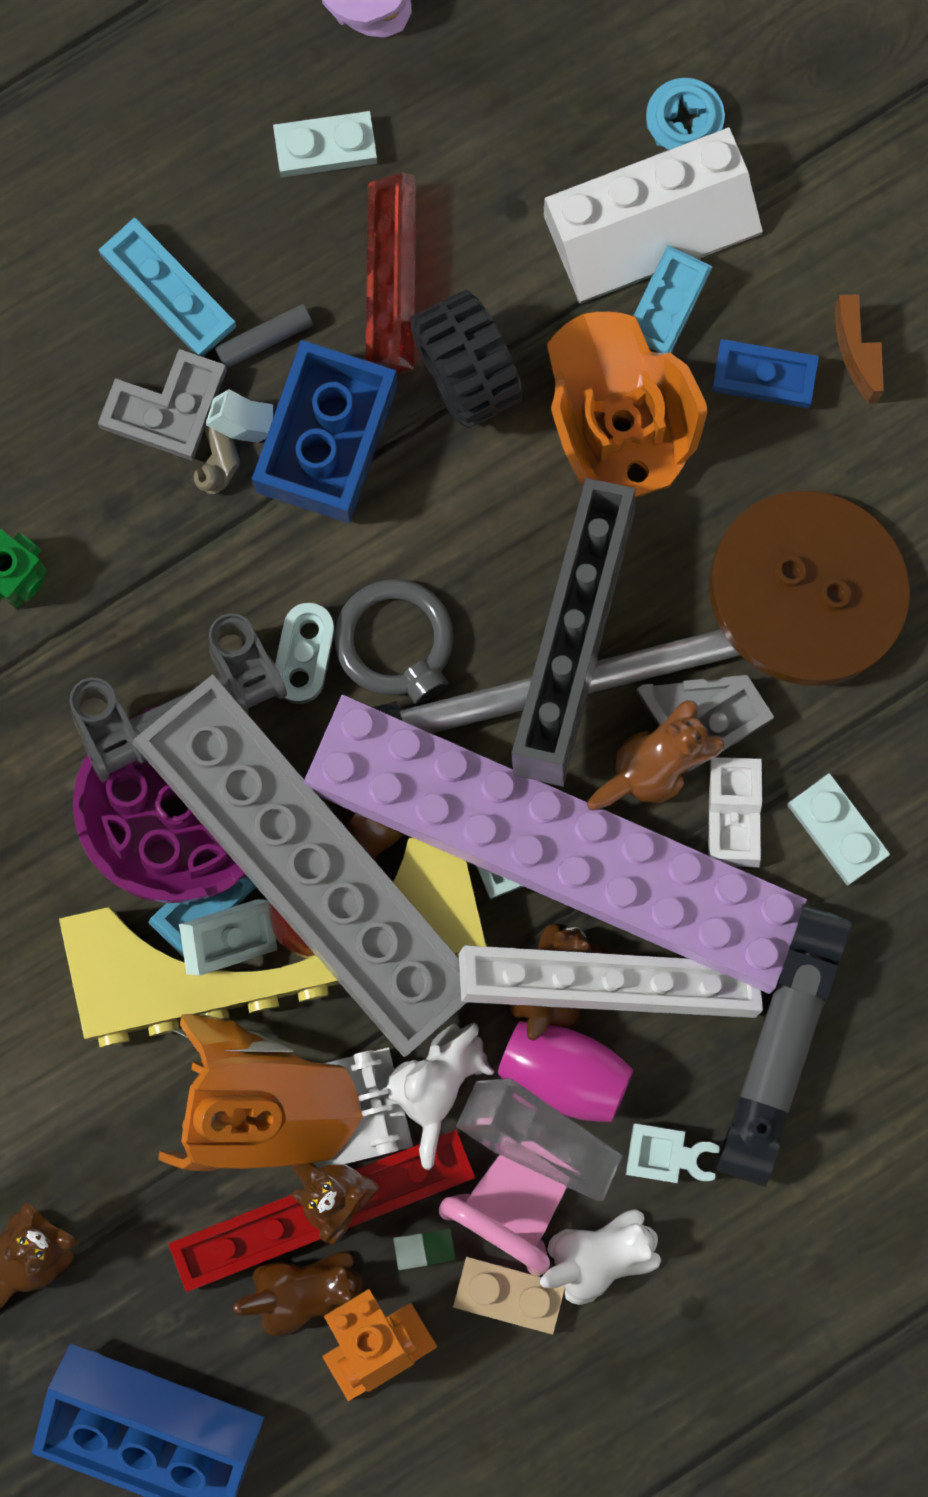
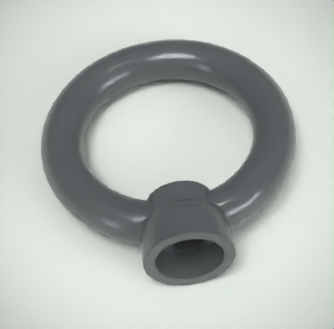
[334,579,454,705]

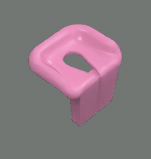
[439,1145,569,1276]

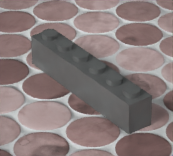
[512,478,635,787]

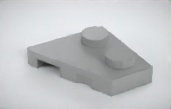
[636,675,774,773]

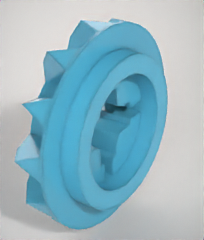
[646,78,725,150]

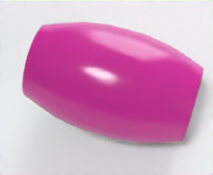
[498,1021,634,1122]

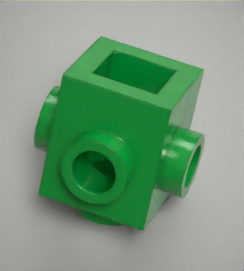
[0,529,48,610]

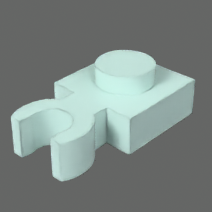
[625,1123,719,1183]

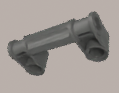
[69,613,287,783]

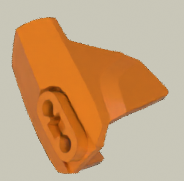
[547,311,707,498]
[158,1014,363,1171]

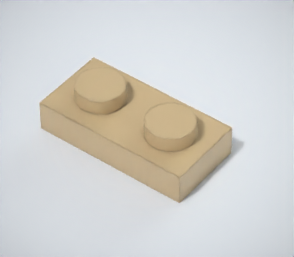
[453,1256,565,1335]

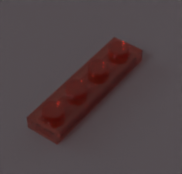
[366,172,416,373]

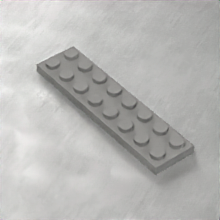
[132,674,467,1057]

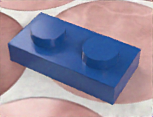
[711,339,819,409]

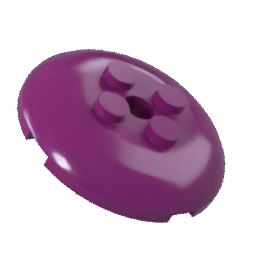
[73,706,246,903]

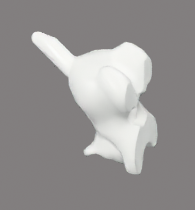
[387,1023,494,1170]
[540,1209,661,1305]

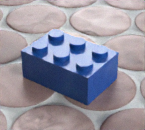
[252,340,398,524]

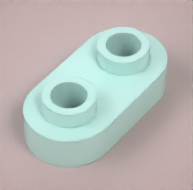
[275,603,335,704]

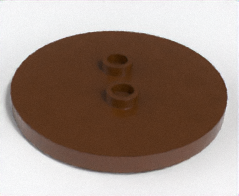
[709,490,910,686]

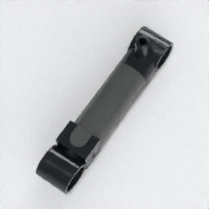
[716,903,852,1187]

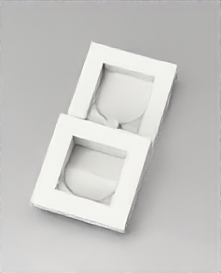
[708,758,762,867]

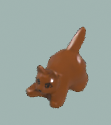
[587,700,724,811]

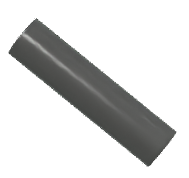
[214,304,314,368]

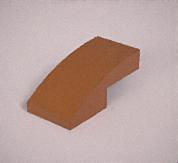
[834,294,884,404]

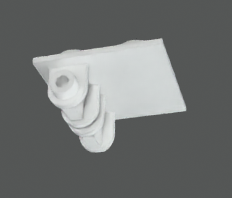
[313,1047,413,1168]

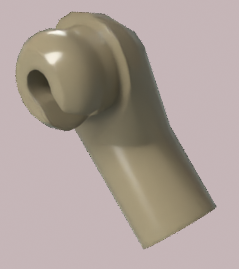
[193,426,240,494]

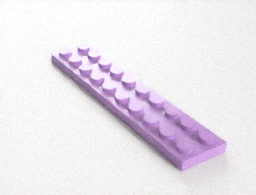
[303,695,807,994]

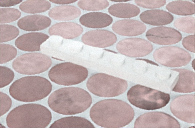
[459,945,763,1018]

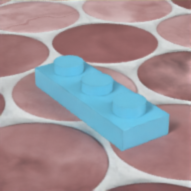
[99,217,236,357]

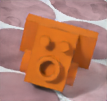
[322,1289,438,1402]

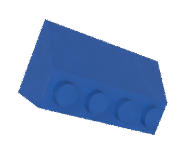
[32,1343,264,1497]

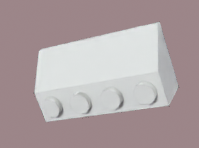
[544,127,763,304]

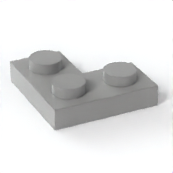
[98,349,227,461]

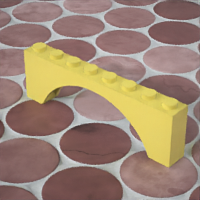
[59,838,486,1048]

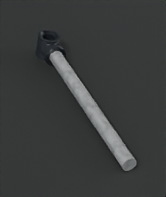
[372,630,740,734]

